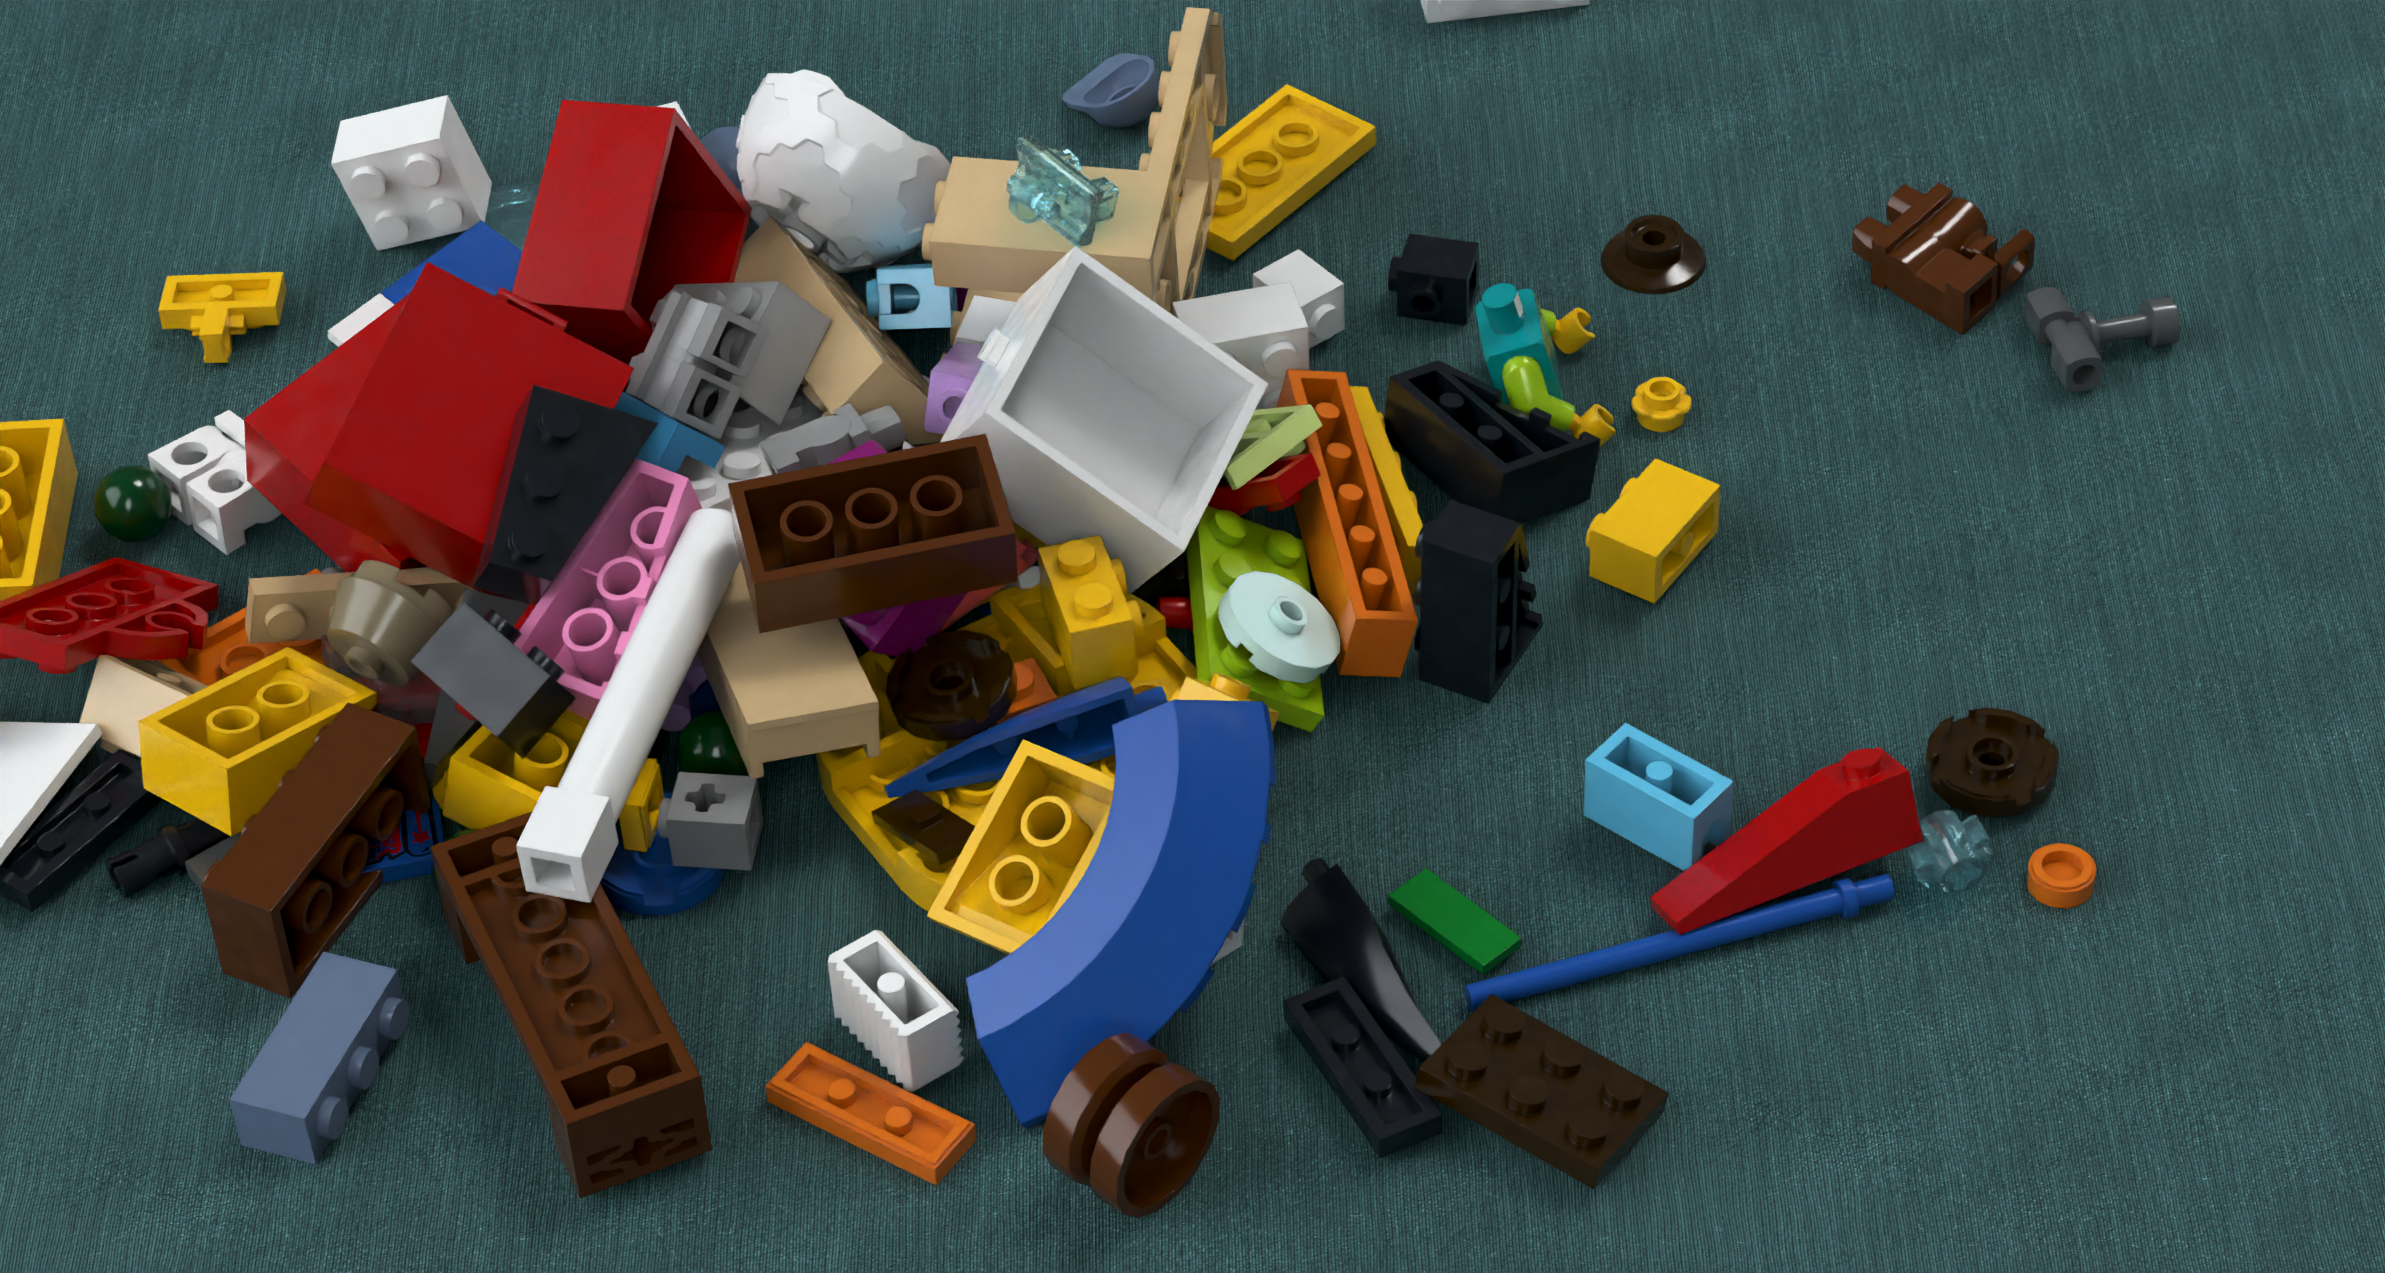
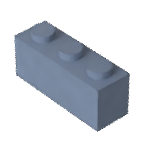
[229,951,409,1164]

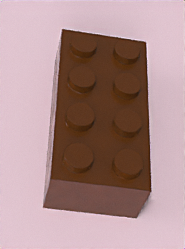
[728,434,1018,633]
[201,702,431,998]

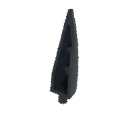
[1280,858,1442,1062]

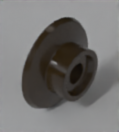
[1600,215,1706,294]

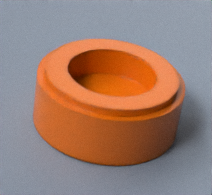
[2026,843,2096,908]

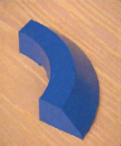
[966,700,1276,1129]

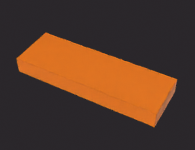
[765,1042,977,1186]

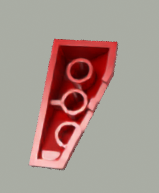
[1650,747,1923,935]

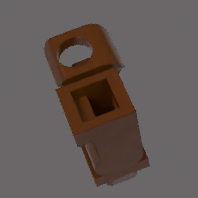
[1852,182,2035,335]

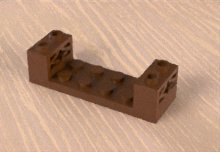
[430,811,712,1198]

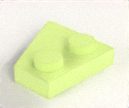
[1222,404,1323,490]

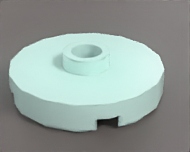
[1218,571,1340,683]

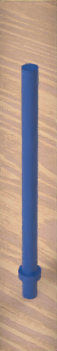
[1464,874,1895,1012]

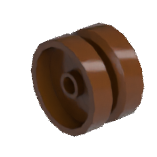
[1042,1032,1220,1218]

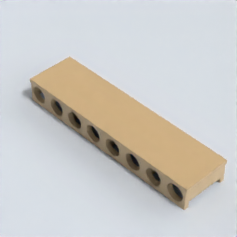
[697,561,881,779]

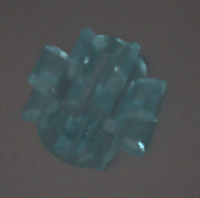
[1905,810,1994,894]

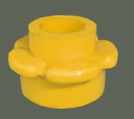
[1631,377,1692,432]

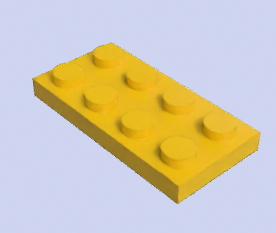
[1178,84,1376,261]

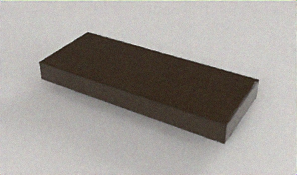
[871,789,975,865]

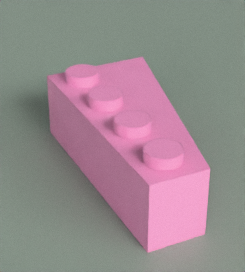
[514,458,702,721]

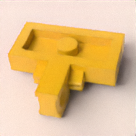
[158,272,287,363]

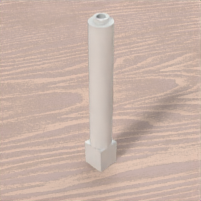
[516,508,741,903]

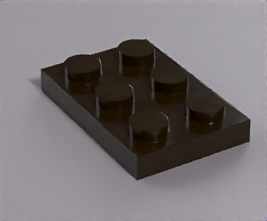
[1414,994,1669,1189]

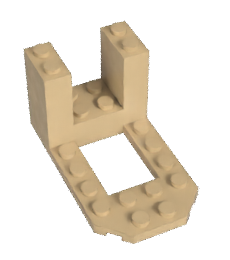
[922,7,1228,360]

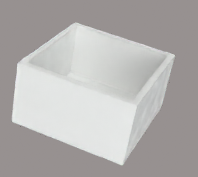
[940,246,1268,594]

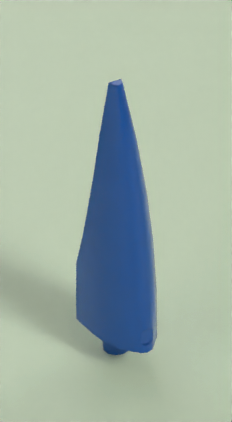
[884,676,1168,798]

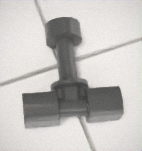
[2024,287,2180,392]

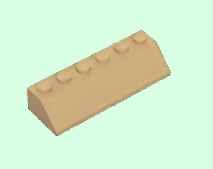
[734,215,944,447]

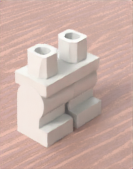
[148,410,282,555]

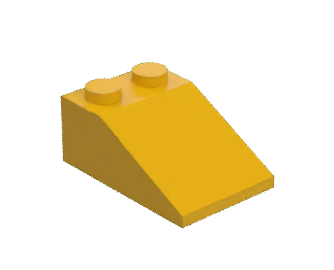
[138,647,377,837]
[927,739,1115,955]

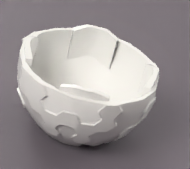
[736,69,951,273]

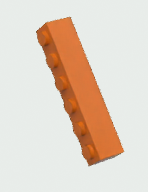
[1276,369,1418,677]

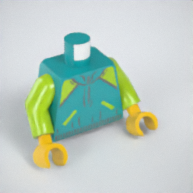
[1475,283,1616,448]

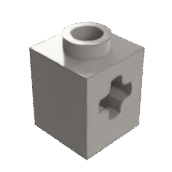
[658,772,763,871]

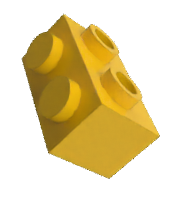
[1585,458,1721,604]
[1038,535,1144,690]

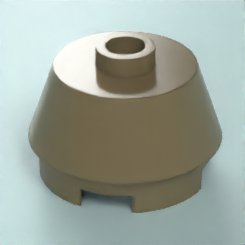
[326,560,454,686]

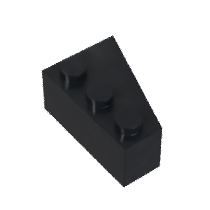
[1384,360,1601,524]
[473,385,658,605]
[1414,500,1543,704]

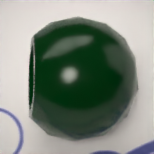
[94,465,173,542]
[677,710,749,776]

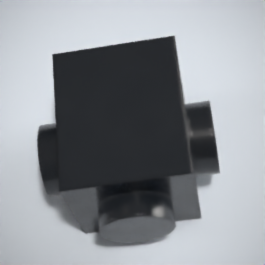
[1388,234,1479,326]

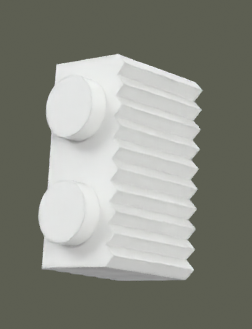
[828,930,964,1092]

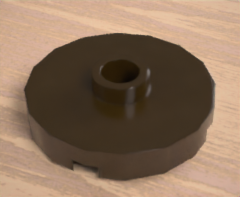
[886,630,1017,742]
[1925,708,2059,817]

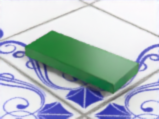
[1388,868,1522,975]

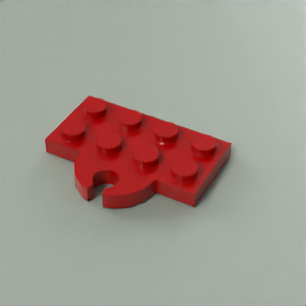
[0,557,219,674]

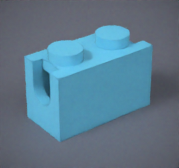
[866,264,958,330]
[1584,723,1734,871]

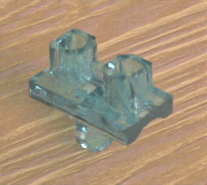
[1006,135,1119,247]

